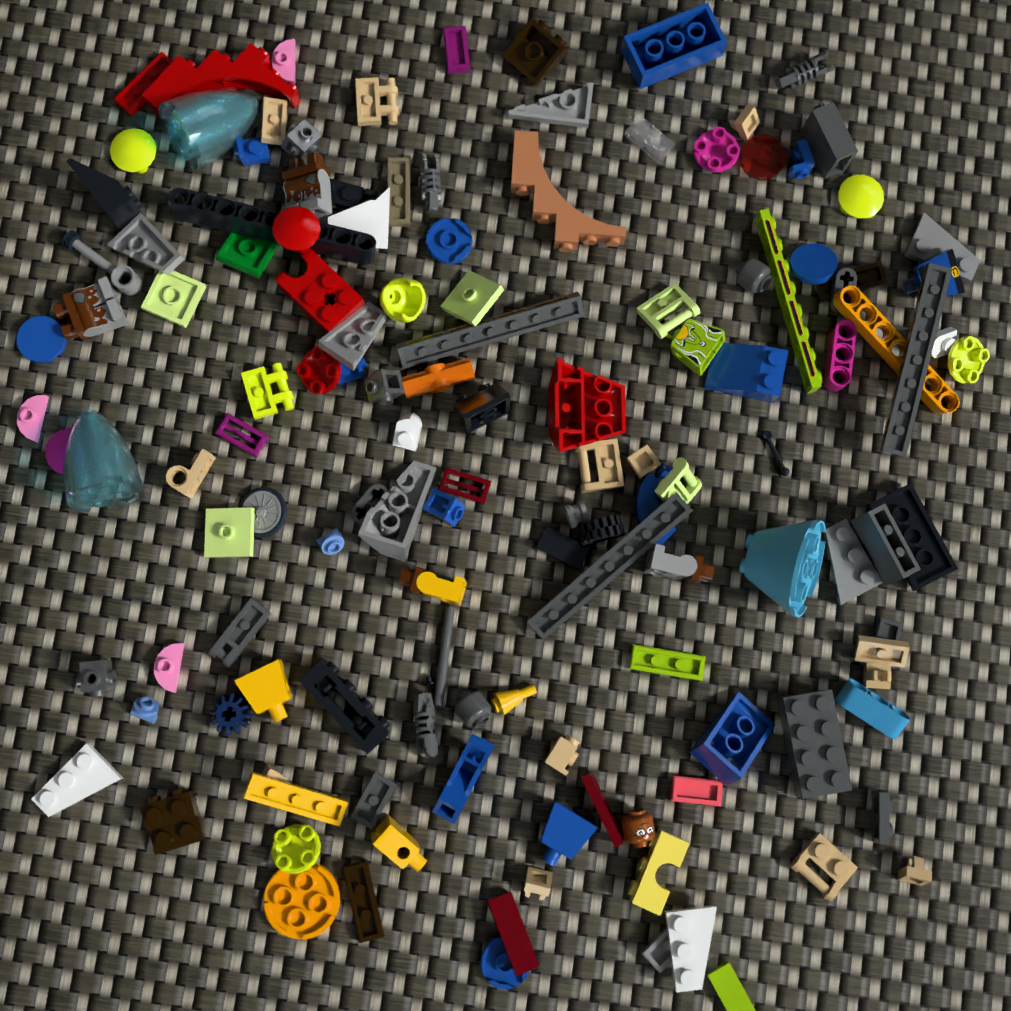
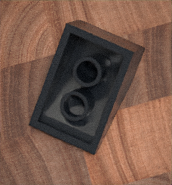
[67,158,143,231]
[453,383,511,434]

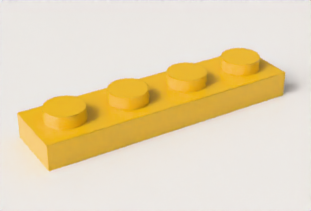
[243,772,349,826]

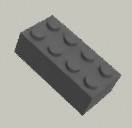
[777,689,852,799]

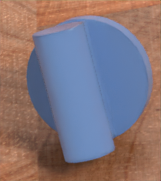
[316,527,345,555]
[130,697,159,724]

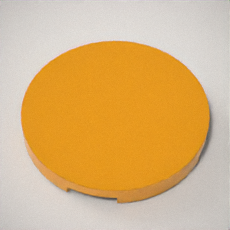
[263,862,340,940]

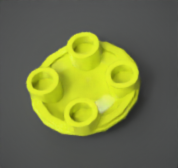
[110,128,157,174]
[838,175,884,218]
[948,336,990,383]
[271,824,321,874]

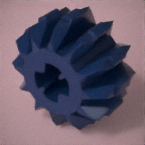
[209,693,253,736]

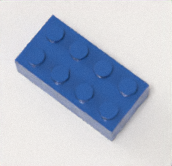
[621,3,727,89]

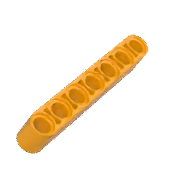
[833,286,960,415]

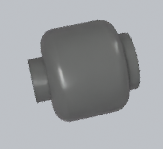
[735,258,772,293]
[455,690,492,729]

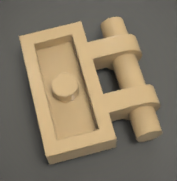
[355,77,399,126]

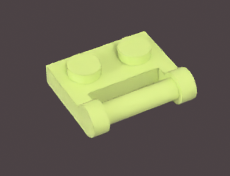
[636,283,701,339]
[654,457,702,504]

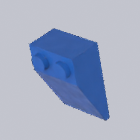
[704,343,788,403]
[689,692,776,786]

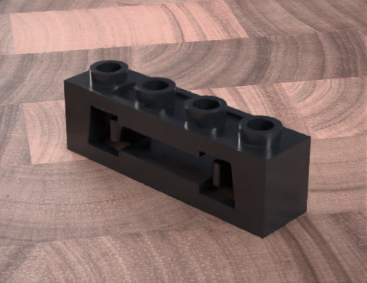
[300,660,391,754]

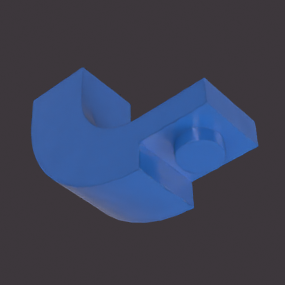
[634,461,677,545]
[432,733,495,824]

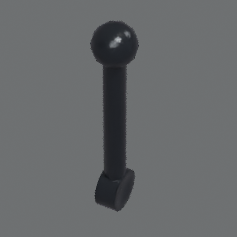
[762,430,789,476]

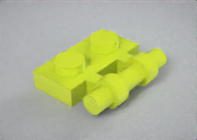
[241,363,294,420]

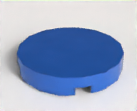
[426,218,473,265]
[789,243,838,285]
[16,316,67,364]
[480,936,529,989]

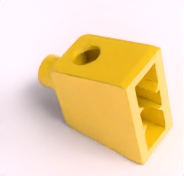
[234,660,292,723]
[371,815,427,872]

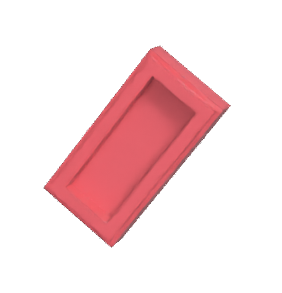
[670,775,723,806]

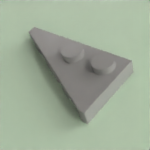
[508,82,594,128]

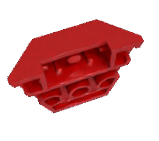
[548,357,626,453]

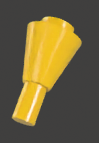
[491,684,537,716]

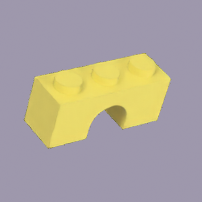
[628,828,690,916]

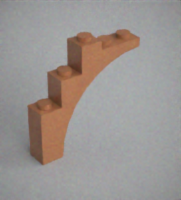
[511,130,627,253]

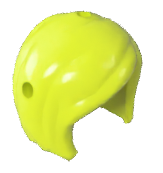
[379,277,426,323]

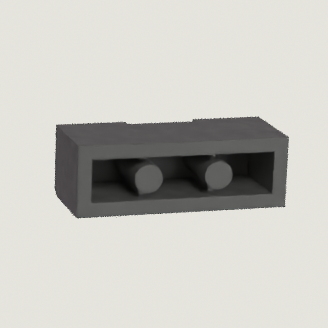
[850,504,921,586]

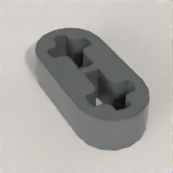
[830,268,857,314]
[351,484,388,525]

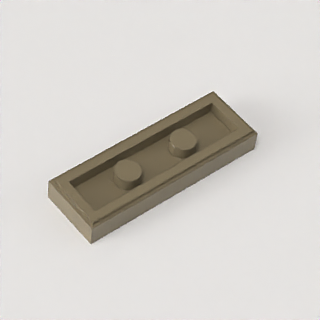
[387,157,411,227]

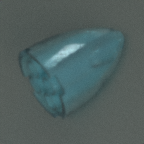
[159,89,259,171]
[63,409,143,512]

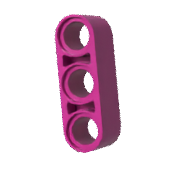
[823,320,857,392]

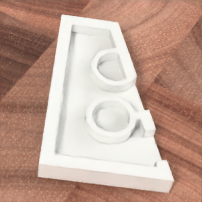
[32,743,123,817]
[665,905,717,993]

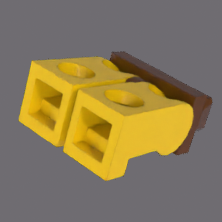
[398,567,467,606]

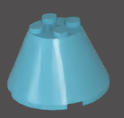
[740,519,826,618]

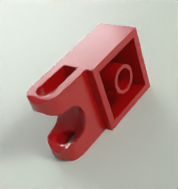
[274,248,365,334]

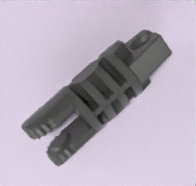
[775,50,834,89]
[418,153,441,214]
[413,693,438,758]

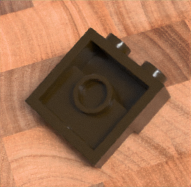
[502,18,569,87]
[140,787,206,855]

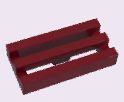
[438,467,492,505]

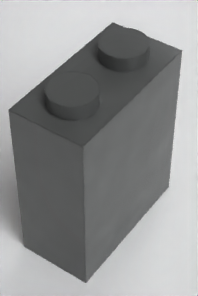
[801,102,858,179]

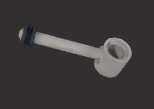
[62,230,142,296]

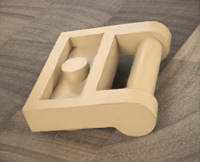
[574,439,624,493]
[790,832,858,902]

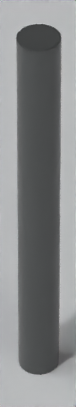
[433,606,455,706]

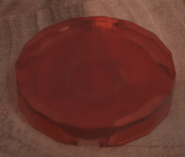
[739,134,787,181]

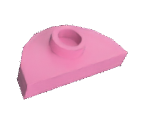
[271,39,296,85]
[17,395,49,443]
[154,643,184,693]

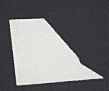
[328,187,390,249]

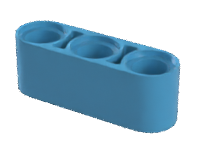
[835,678,911,739]

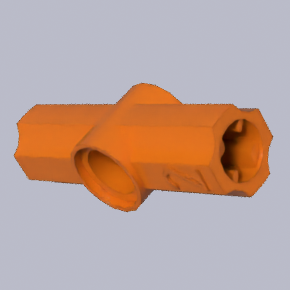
[402,358,475,399]

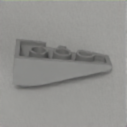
[358,461,437,561]

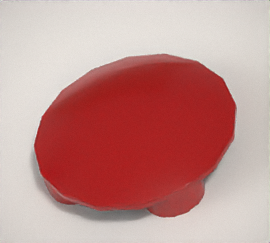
[272,206,321,253]
[296,346,341,395]

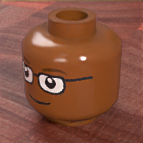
[620,808,655,848]

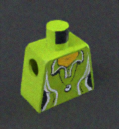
[665,319,725,376]

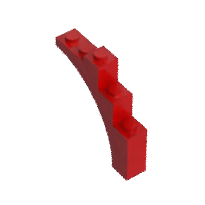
[142,43,301,119]

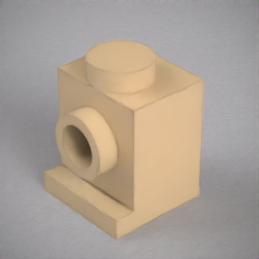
[544,735,580,776]

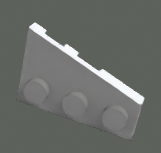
[107,212,185,275]
[904,213,980,284]
[318,302,386,371]
[823,519,883,606]

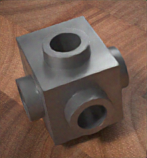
[281,119,322,160]
[364,369,405,406]
[77,660,116,697]

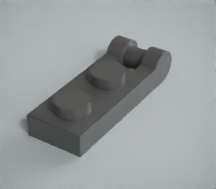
[209,598,272,668]

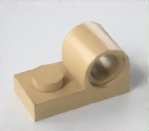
[166,449,216,499]

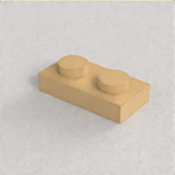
[261,97,287,145]
[854,635,910,668]

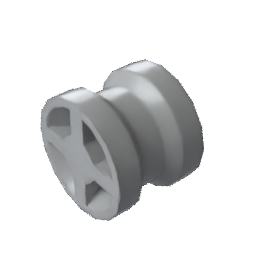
[564,500,590,529]

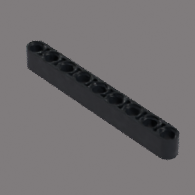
[168,188,376,265]

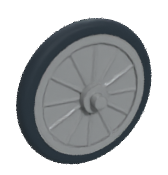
[239,487,287,538]

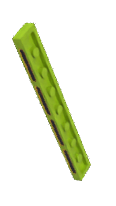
[755,208,822,394]

